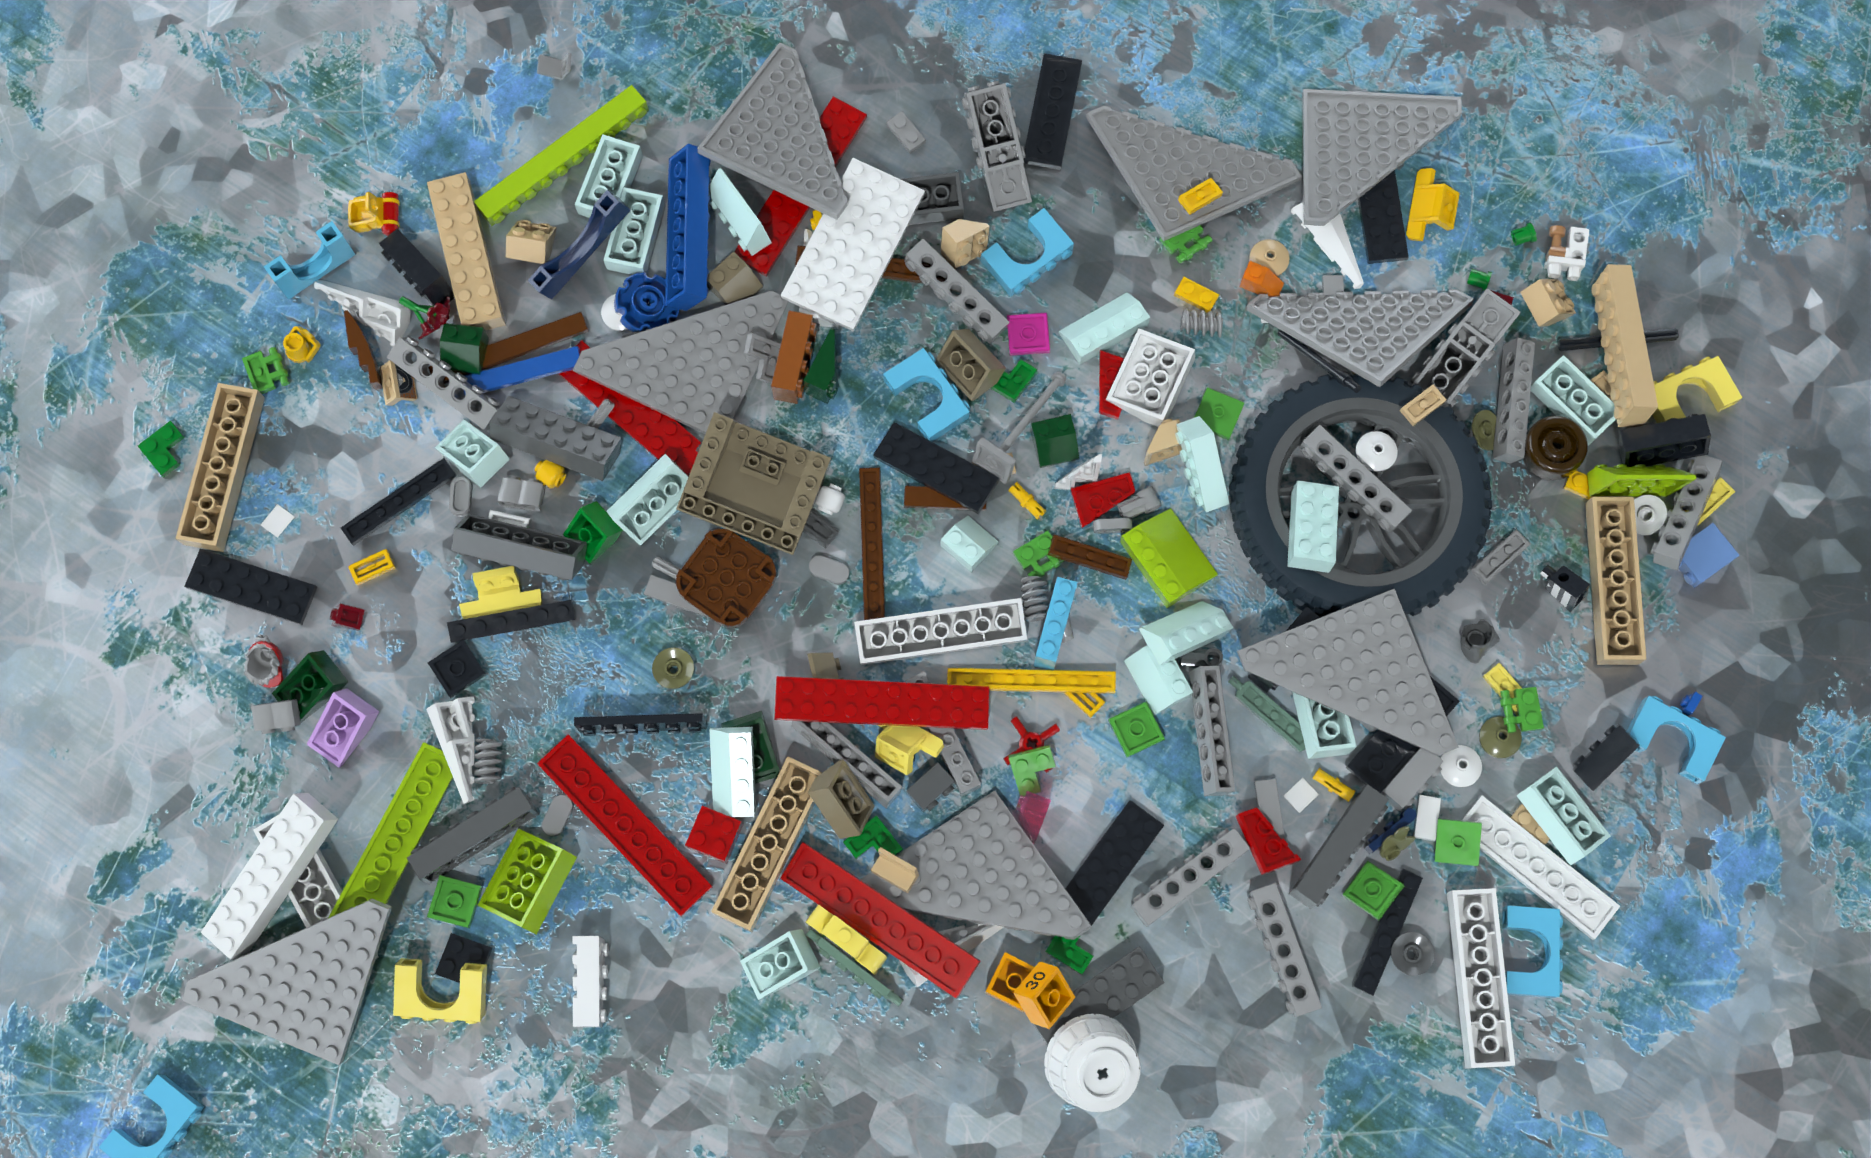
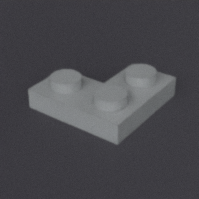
[744,333,781,384]

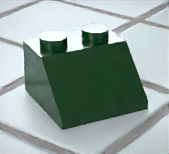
[440,323,489,375]
[1030,414,1080,468]

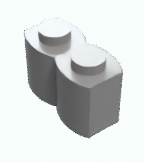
[498,476,545,511]
[251,699,301,734]

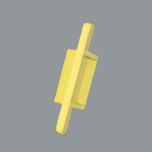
[459,566,542,619]
[875,725,944,775]

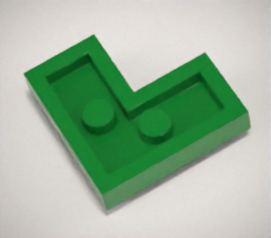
[990,359,1037,403]
[137,421,185,478]
[843,815,903,859]
[1045,935,1093,975]

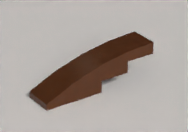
[344,310,383,390]

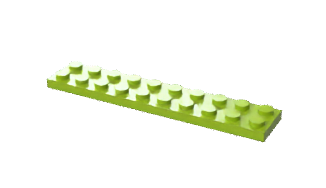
[328,742,453,918]

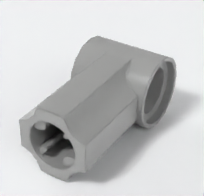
[1117,487,1162,519]

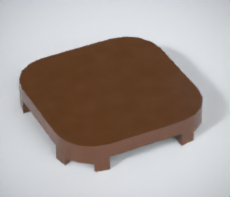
[676,529,776,628]

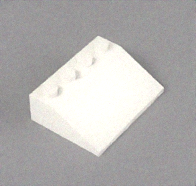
[1106,328,1195,427]

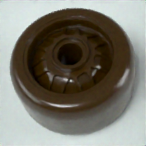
[1523,416,1588,480]

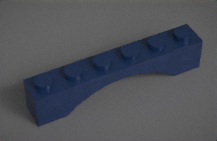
[528,190,631,300]

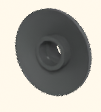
[1391,932,1435,976]

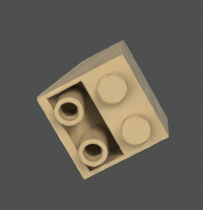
[940,219,989,269]
[506,220,557,264]
[1520,279,1576,327]

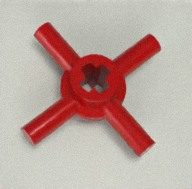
[1003,716,1060,773]

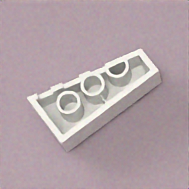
[572,936,609,1028]

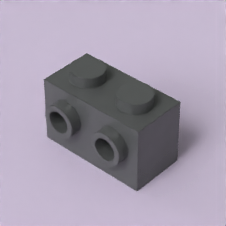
[906,763,955,813]

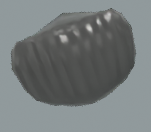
[1461,619,1500,664]

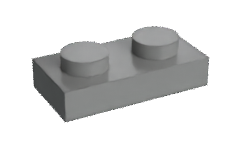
[886,111,926,154]

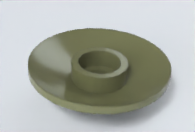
[1472,410,1497,451]
[652,648,694,689]
[1479,716,1522,758]

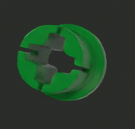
[1511,222,1537,246]
[1467,269,1492,291]

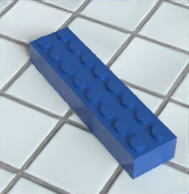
[665,144,711,311]

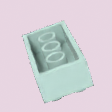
[575,134,643,218]
[604,187,665,275]
[1531,355,1617,446]
[1175,416,1229,512]
[1287,481,1339,573]
[1292,692,1357,759]
[1516,766,1611,866]

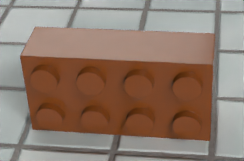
[771,310,818,404]

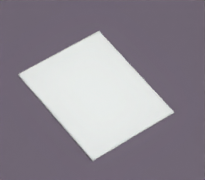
[261,504,294,538]
[1284,778,1319,813]

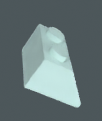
[941,516,999,573]

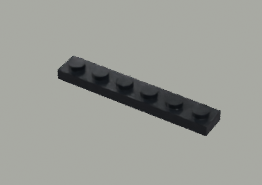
[341,458,457,546]
[447,600,576,643]
[1352,869,1423,996]

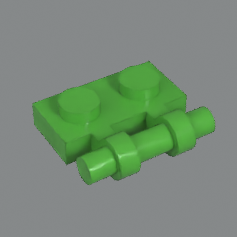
[1160,225,1212,264]
[242,347,289,394]
[1013,531,1064,577]
[1500,687,1544,733]

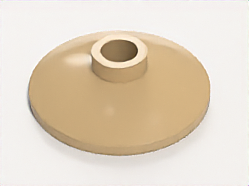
[1249,239,1290,276]

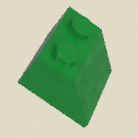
[563,501,623,564]

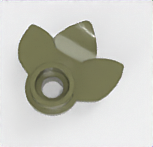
[1379,826,1416,861]

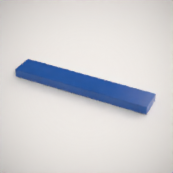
[464,346,581,396]

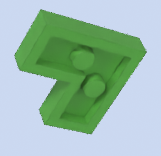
[1009,745,1056,797]

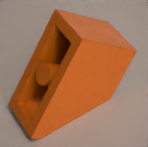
[1239,261,1284,297]

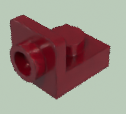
[330,603,365,631]

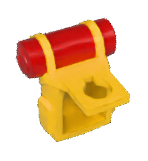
[348,192,400,236]

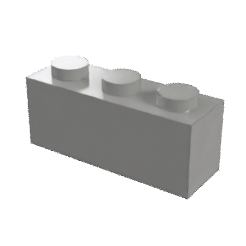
[1381,748,1443,811]

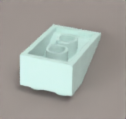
[435,420,510,488]
[740,929,821,1000]

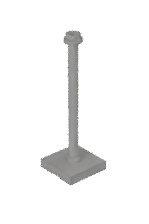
[972,372,1066,485]

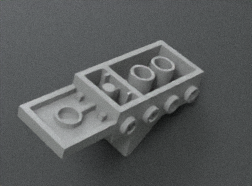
[962,80,1032,212]
[1410,288,1521,408]

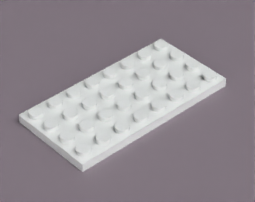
[781,158,925,332]

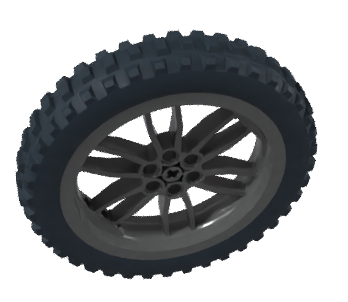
[1229,371,1492,618]

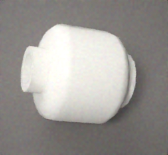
[815,484,845,515]

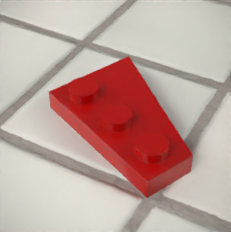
[1099,350,1125,420]
[1070,472,1136,529]
[1236,807,1302,875]

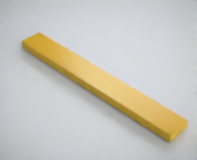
[947,668,1116,694]

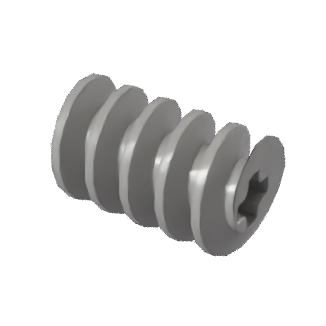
[1180,309,1223,338]
[1021,576,1049,622]
[474,739,503,784]

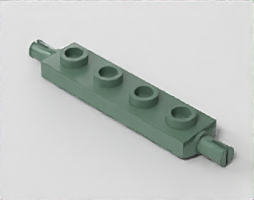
[1228,676,1306,753]
[806,928,904,1007]

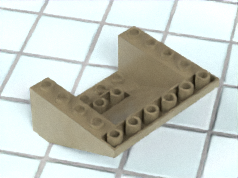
[676,412,832,555]

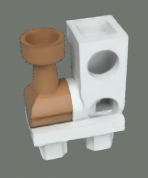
[1544,225,1589,281]

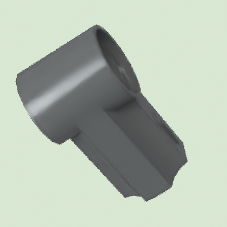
[1181,648,1223,668]

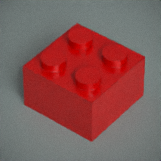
[685,806,743,864]

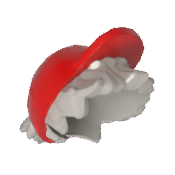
[244,635,284,688]

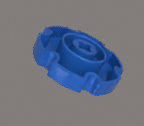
[614,272,679,332]

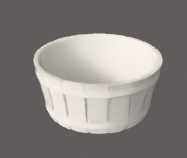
[1044,1014,1141,1112]

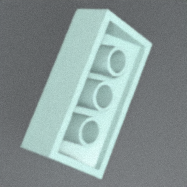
[709,168,772,256]
[1058,292,1150,365]
[606,454,688,546]
[1139,601,1233,665]
[710,727,756,817]

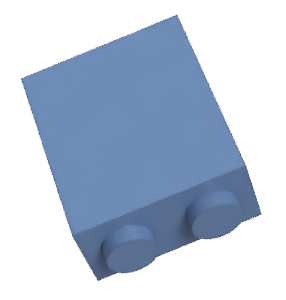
[1679,523,1740,588]

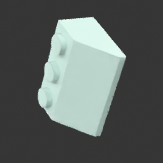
[1124,645,1193,716]

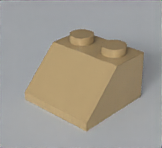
[1144,419,1182,466]

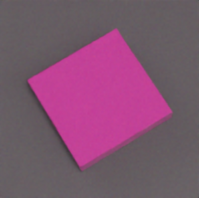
[1007,313,1050,356]

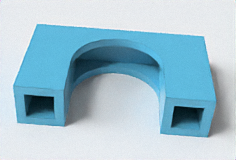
[981,208,1074,297]
[264,221,356,300]
[883,348,970,442]
[1033,577,1078,670]
[1627,696,1726,784]
[1502,906,1563,998]
[99,1074,204,1158]

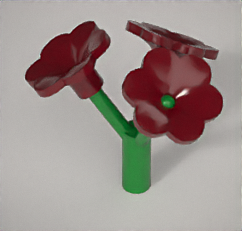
[399,296,450,340]

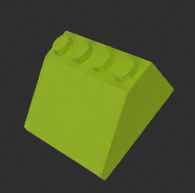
[1587,464,1696,497]
[1120,508,1218,609]
[478,828,577,935]

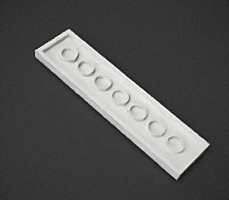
[1461,796,1620,940]

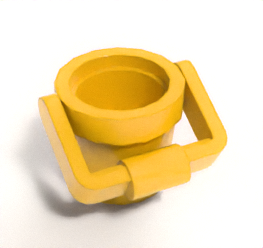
[283,326,320,363]

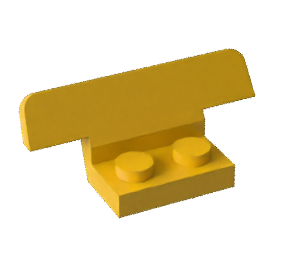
[1406,168,1460,242]

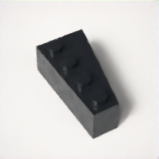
[379,229,455,306]

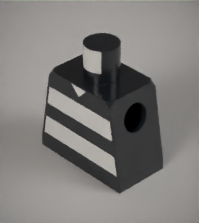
[1540,565,1590,612]

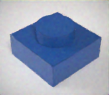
[1680,692,1703,716]

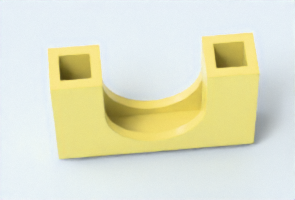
[1652,356,1742,423]
[393,958,487,1024]

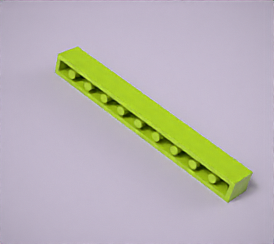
[474,85,649,226]

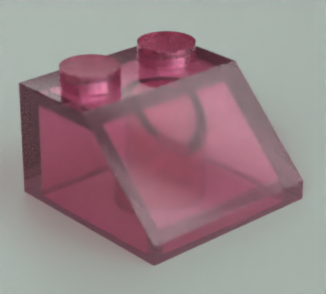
[1016,791,1051,845]

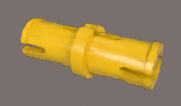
[1008,482,1046,520]
[1312,767,1356,802]

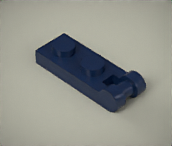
[1364,808,1417,855]

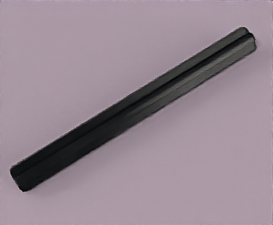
[1558,328,1679,351]

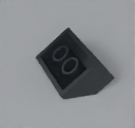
[1573,724,1640,791]

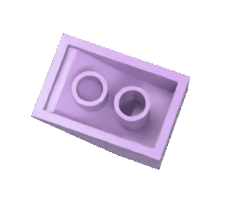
[307,688,380,768]

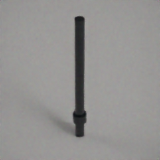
[1278,330,1361,393]

